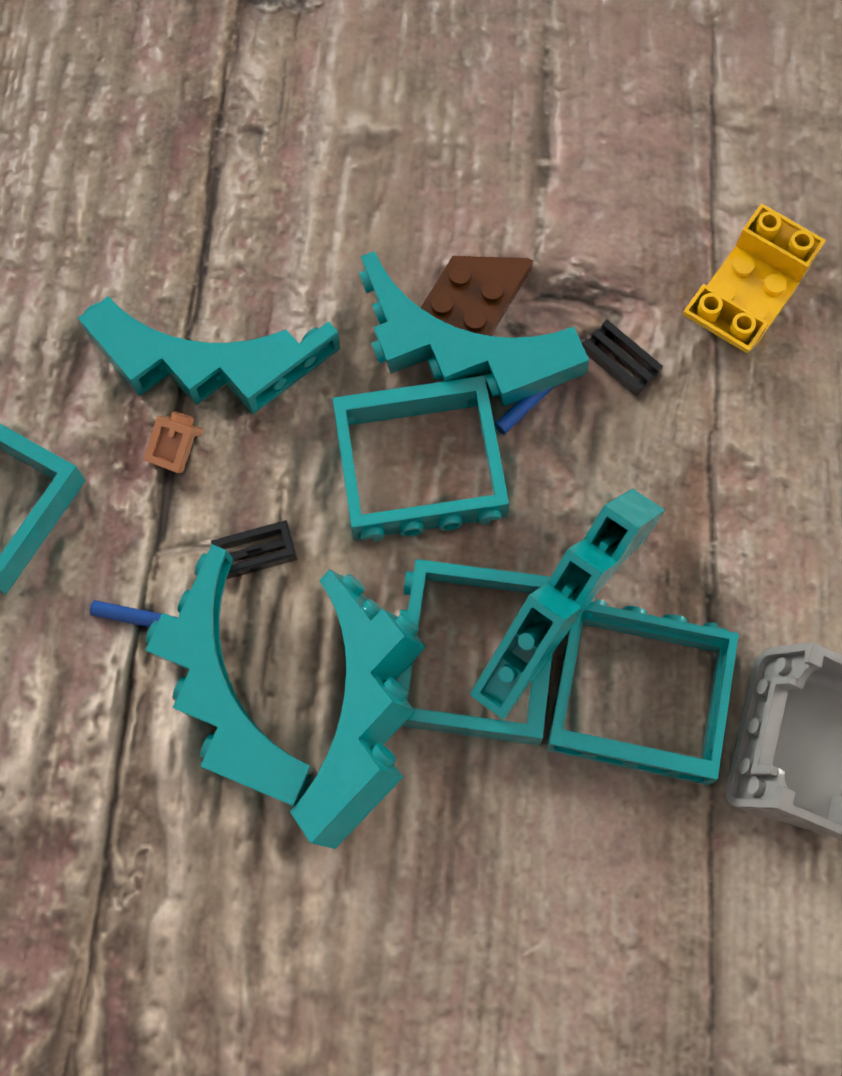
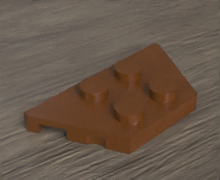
[421,256,533,336]

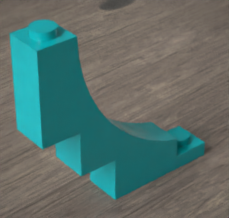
[78,296,341,414]
[469,488,665,720]

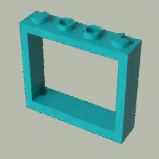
[332,375,509,542]
[0,424,86,595]
[398,559,552,746]
[546,598,739,785]

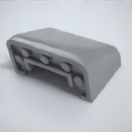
[726,642,842,840]

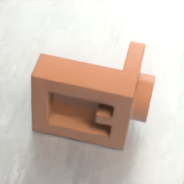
[143,411,204,473]

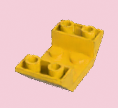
[682,203,826,354]

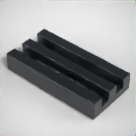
[582,319,663,396]
[211,520,298,580]

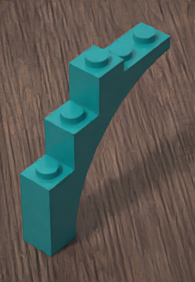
[358,251,589,407]
[145,544,315,806]
[290,569,426,849]

